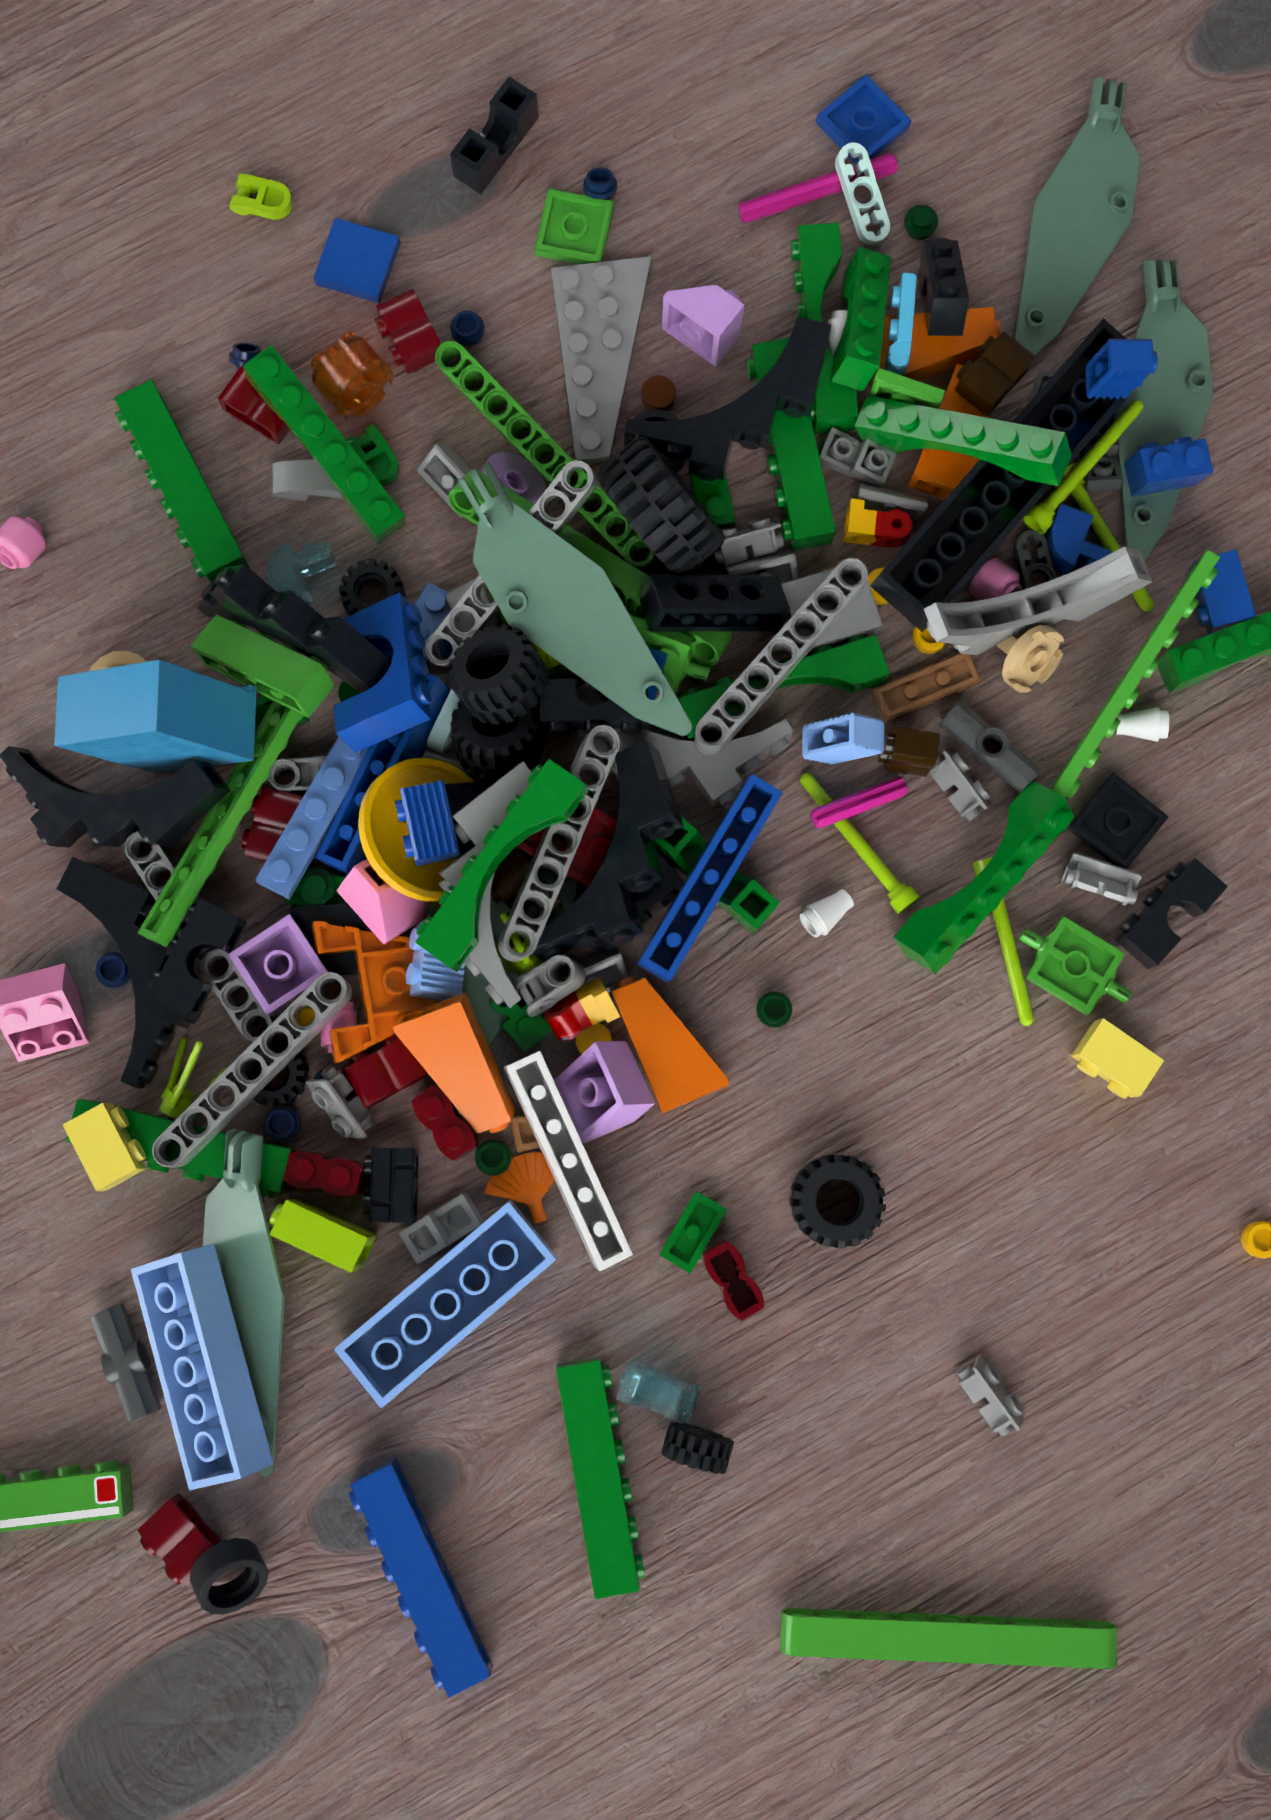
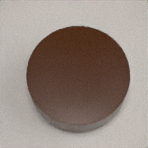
[641,375,676,411]

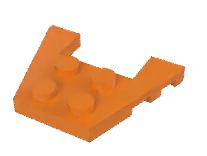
[312,921,436,1063]

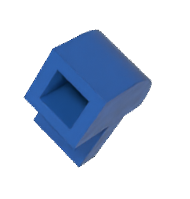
[1045,503,1113,575]

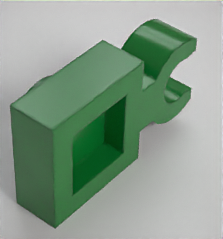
[489,998,552,1053]

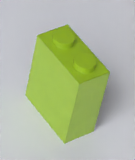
[269,1198,378,1273]

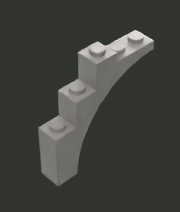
[924,546,1153,655]
[574,682,793,807]
[439,762,531,1008]

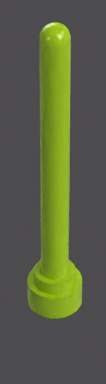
[1023,399,1144,535]
[1061,462,1154,612]
[800,773,921,914]
[973,857,1034,1026]

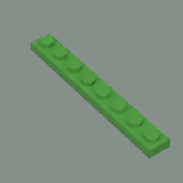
[1050,550,1220,799]
[138,700,304,947]

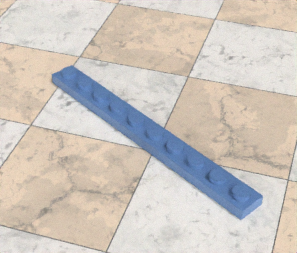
[255,582,451,900]

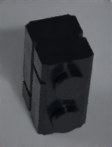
[363,1148,419,1223]

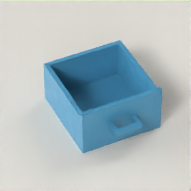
[54,659,257,773]

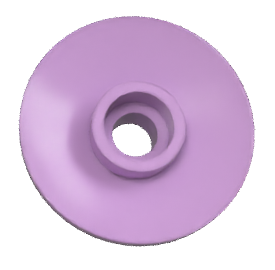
[483,452,546,504]

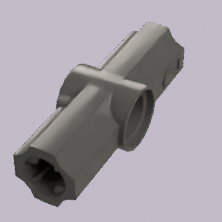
[939,700,1041,794]
[90,1304,161,1422]

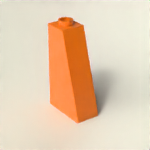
[871,307,1001,385]
[908,364,986,500]
[612,975,730,1114]
[393,992,516,1134]

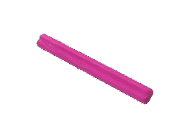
[738,153,898,223]

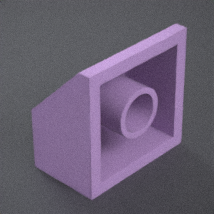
[662,285,745,367]
[228,914,328,1018]
[554,1041,655,1143]

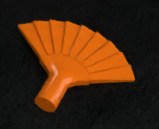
[484,1152,555,1225]

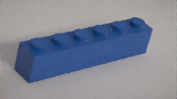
[315,673,450,875]
[636,774,783,982]
[349,1458,493,1698]

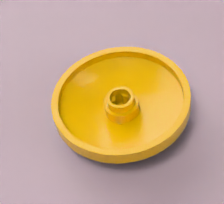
[358,758,474,902]

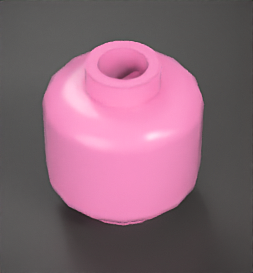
[0,516,46,569]
[968,558,1022,601]

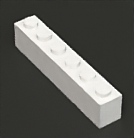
[504,1051,633,1271]

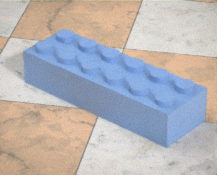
[334,1201,558,1408]
[131,1243,273,1490]

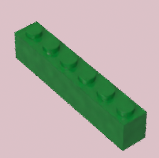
[746,338,836,551]
[114,379,250,582]
[65,1098,297,1198]
[556,1356,646,1599]

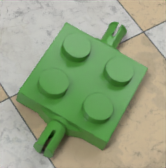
[629,614,711,695]
[1018,916,1132,1015]

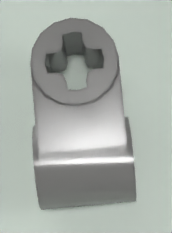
[268,756,327,796]
[512,955,586,1017]

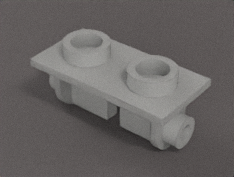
[713,518,784,566]
[929,750,991,821]
[1060,852,1142,906]
[305,1065,373,1138]
[957,1355,1025,1436]

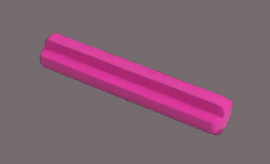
[810,777,908,829]

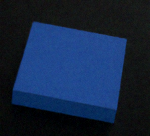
[816,74,911,164]
[313,218,401,304]

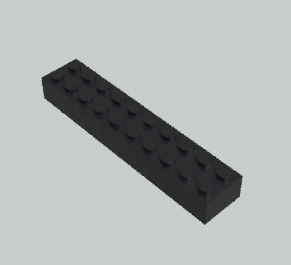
[870,318,1128,632]

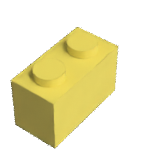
[1071,1018,1164,1099]
[63,1103,147,1191]

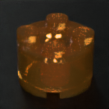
[310,331,393,418]

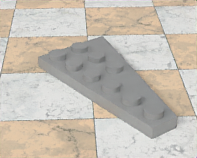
[551,256,652,464]

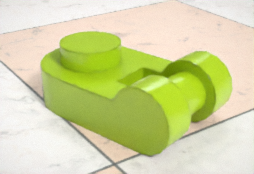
[229,173,293,220]

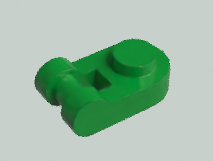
[346,423,399,486]

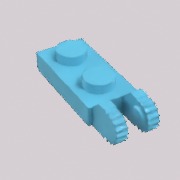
[885,273,917,376]

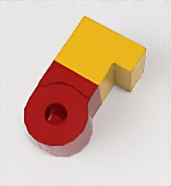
[843,498,912,548]
[544,977,620,1041]

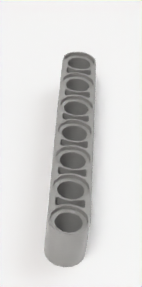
[425,460,597,666]
[694,558,868,756]
[498,725,620,962]
[125,831,278,1042]
[152,972,352,1168]

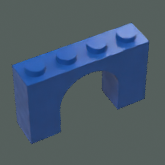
[334,592,432,752]

